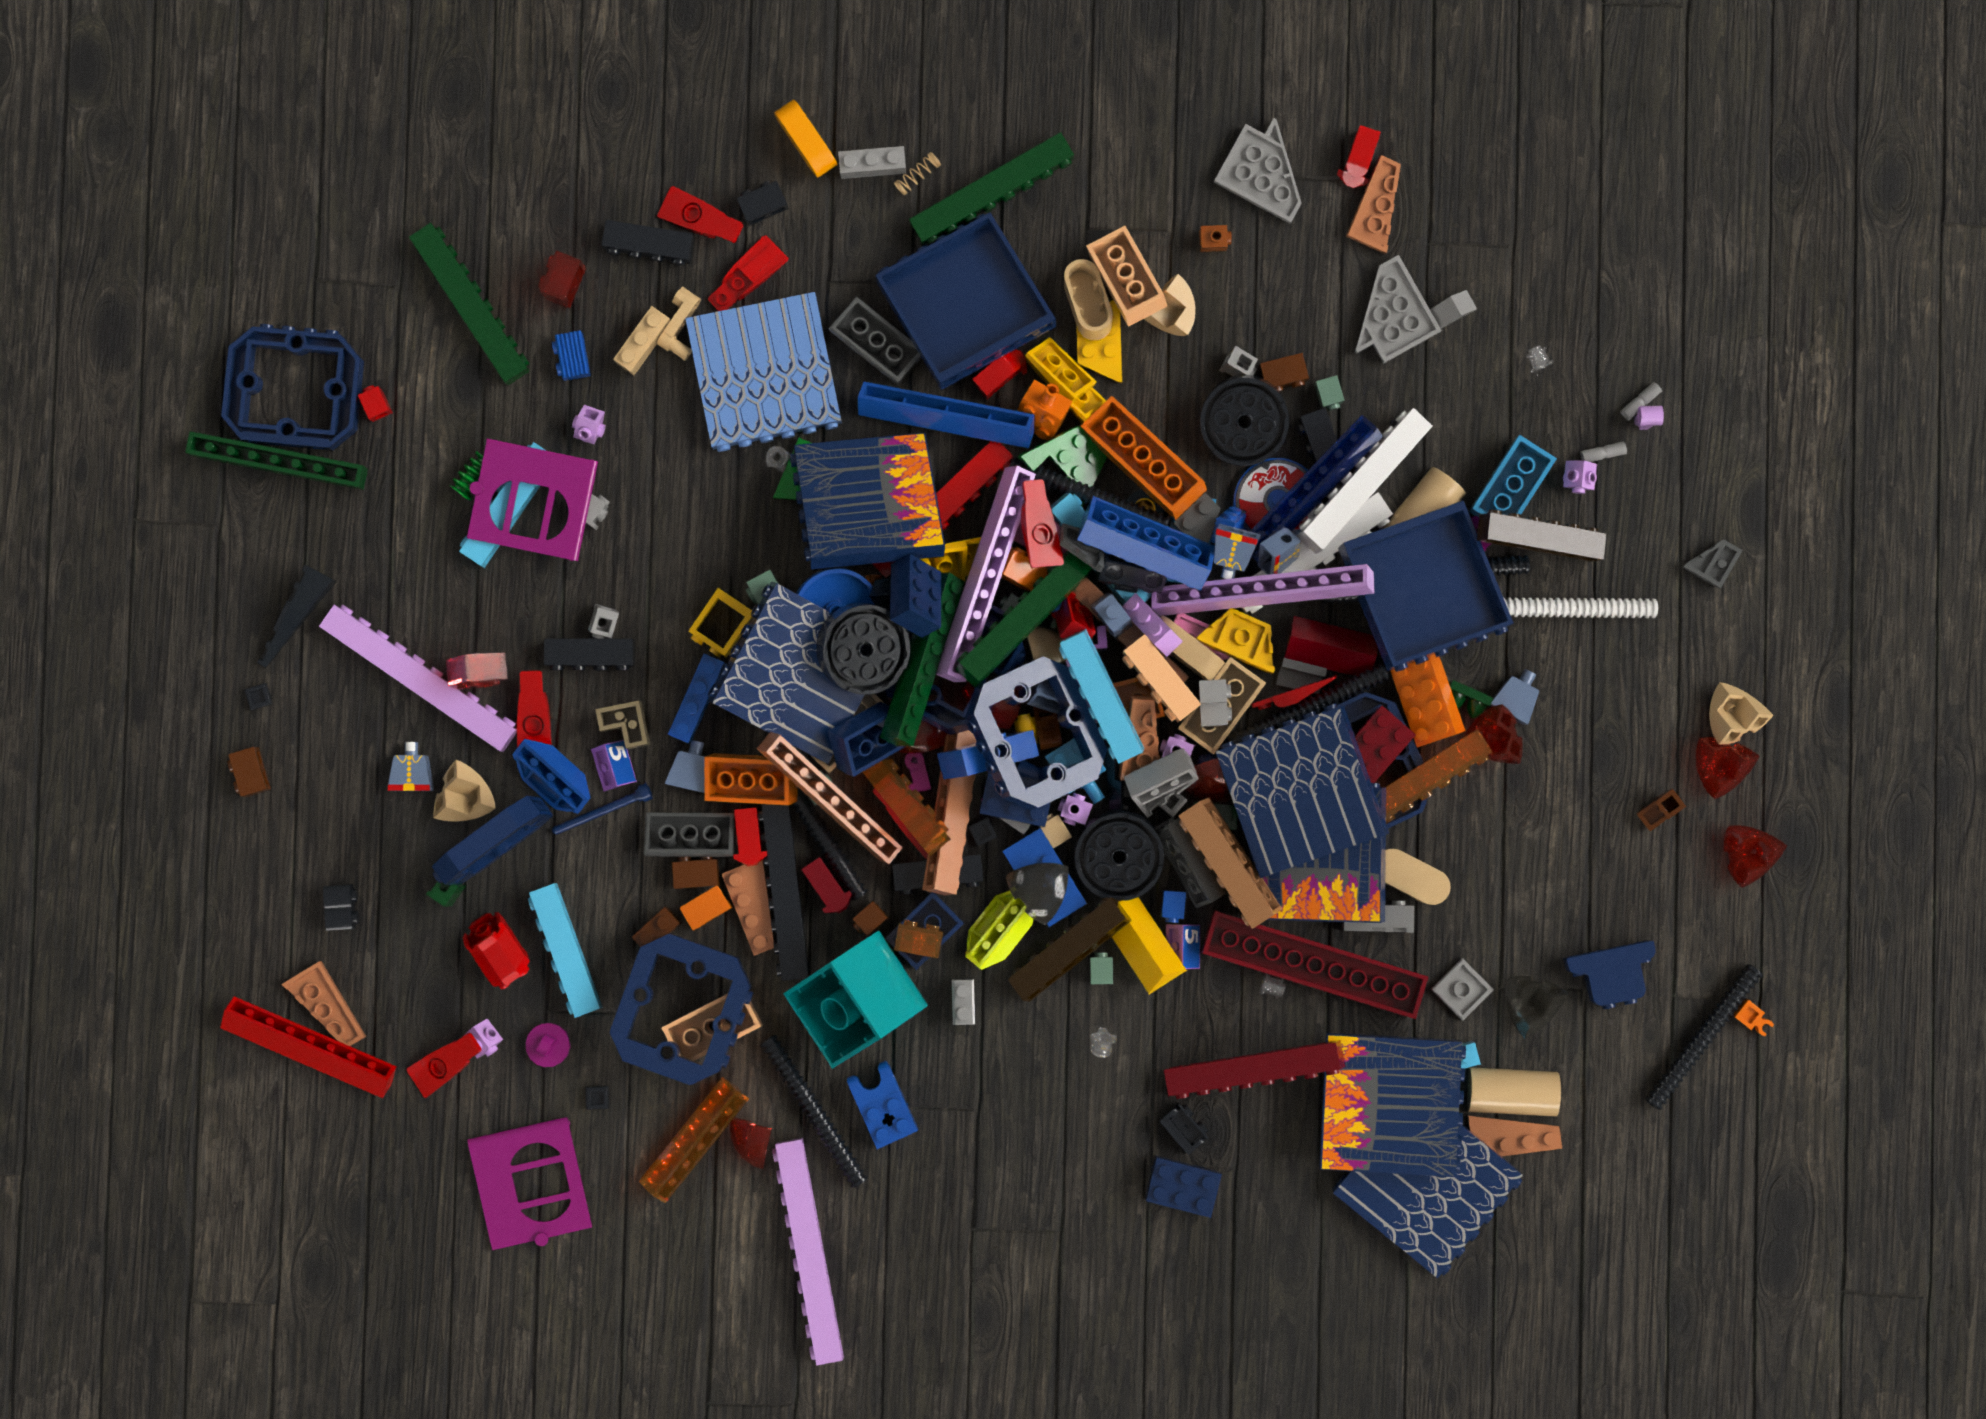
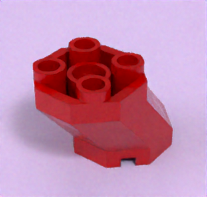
[462,912,530,989]

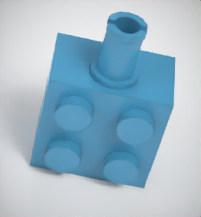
[1045,738,1106,804]

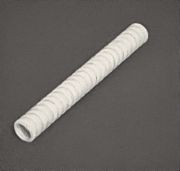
[1503,597,1658,618]

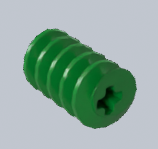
[450,451,483,501]

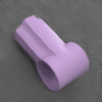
[1634,406,1664,430]

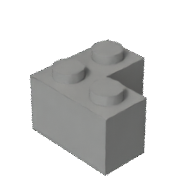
[1199,679,1232,727]

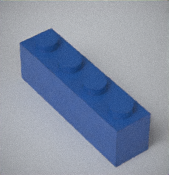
[668,654,726,744]

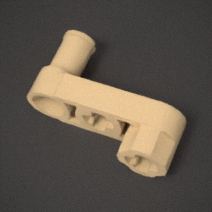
[657,287,701,361]

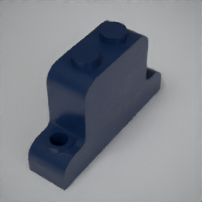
[1563,940,1656,1009]

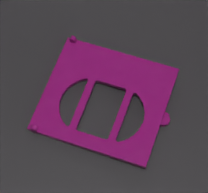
[467,438,598,561]
[468,1117,592,1250]

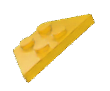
[1076,300,1122,383]
[1196,608,1275,675]

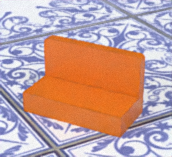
[680,886,733,931]

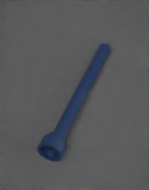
[552,783,653,835]

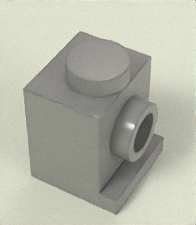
[1219,346,1258,376]
[586,494,610,530]
[588,604,619,639]

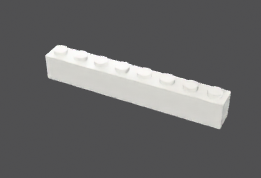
[1297,408,1432,554]
[1241,492,1393,614]

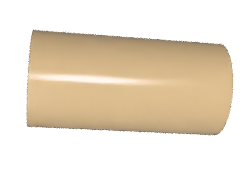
[1382,467,1466,529]
[1467,1067,1561,1117]

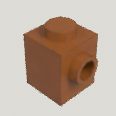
[1199,225,1232,252]

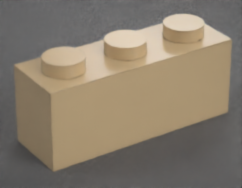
[613,306,671,376]

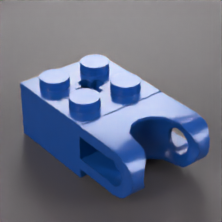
[847,1060,918,1149]

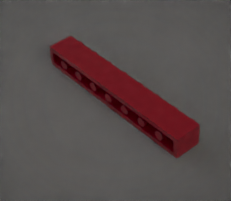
[1164,1040,1345,1099]

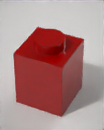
[358,385,393,422]

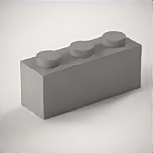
[838,146,906,179]

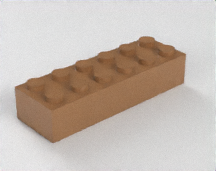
[1179,797,1282,929]

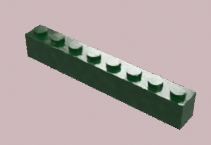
[909,132,1074,246]
[409,223,530,386]
[185,431,368,490]
[956,550,1094,688]
[880,572,965,746]

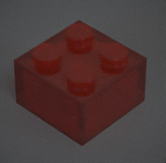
[538,250,587,309]
[446,652,508,689]

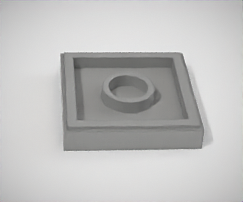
[1431,958,1494,1021]

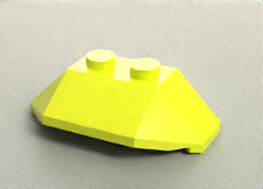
[965,887,1037,970]

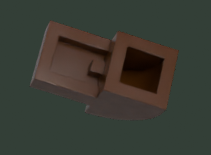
[1033,706,1062,750]
[1636,788,1686,831]

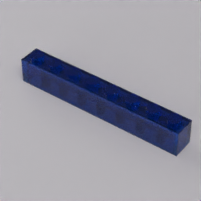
[1250,415,1383,563]

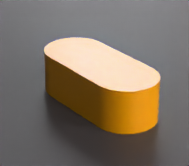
[774,99,838,178]

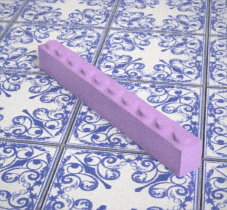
[936,466,1036,682]
[1151,564,1374,616]
[319,604,517,752]
[772,1138,844,1366]

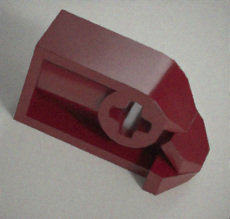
[801,857,852,913]

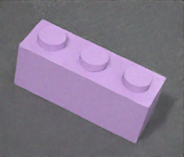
[1122,593,1183,657]

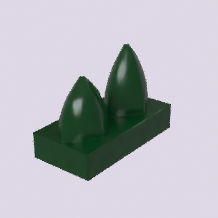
[1449,680,1493,718]

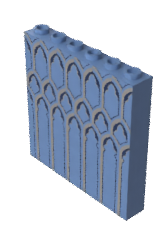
[685,292,842,452]

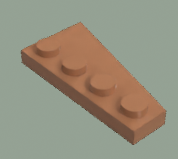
[1346,155,1401,254]
[1118,696,1160,781]
[722,860,774,956]
[282,961,366,1046]
[1467,1115,1562,1156]

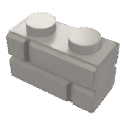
[952,979,975,1025]

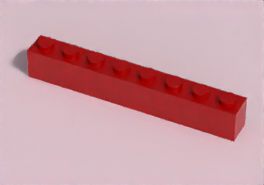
[872,441,1013,579]
[220,996,397,1098]

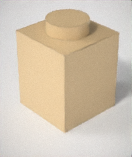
[1039,813,1072,848]

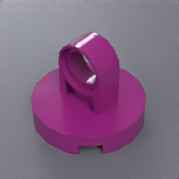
[526,1023,571,1067]

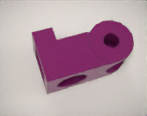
[905,751,931,794]

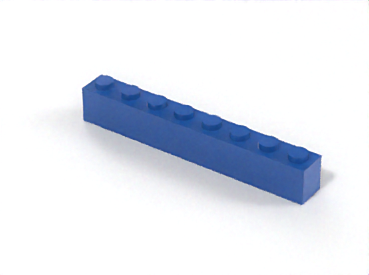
[858,382,1035,448]

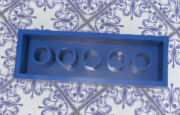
[1077,496,1215,591]

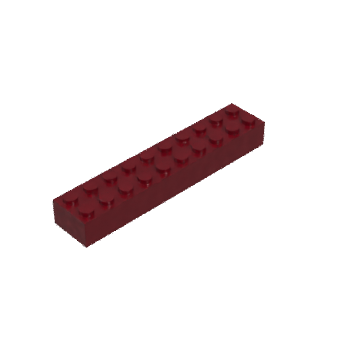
[1201,910,1428,1019]

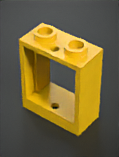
[688,588,752,658]

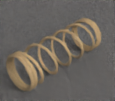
[894,152,941,195]

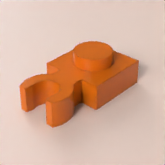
[1733,998,1774,1036]

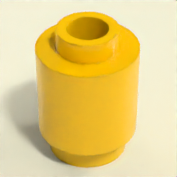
[1014,714,1039,744]

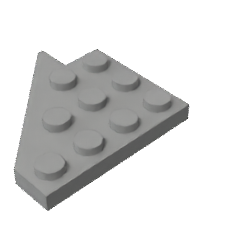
[1214,118,1302,224]
[1355,255,1442,364]

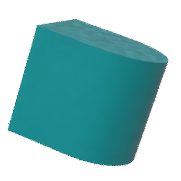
[783,931,928,1069]

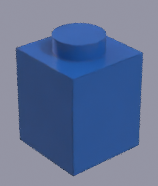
[1161,890,1186,923]

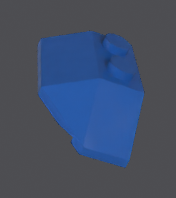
[512,739,591,814]

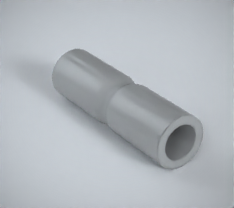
[1620,382,1662,421]
[1580,441,1627,462]

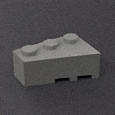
[1124,748,1199,818]
[1342,901,1414,933]

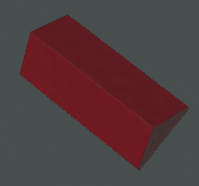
[1284,616,1378,676]

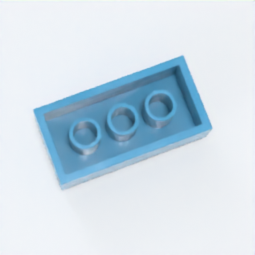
[1468,435,1557,517]

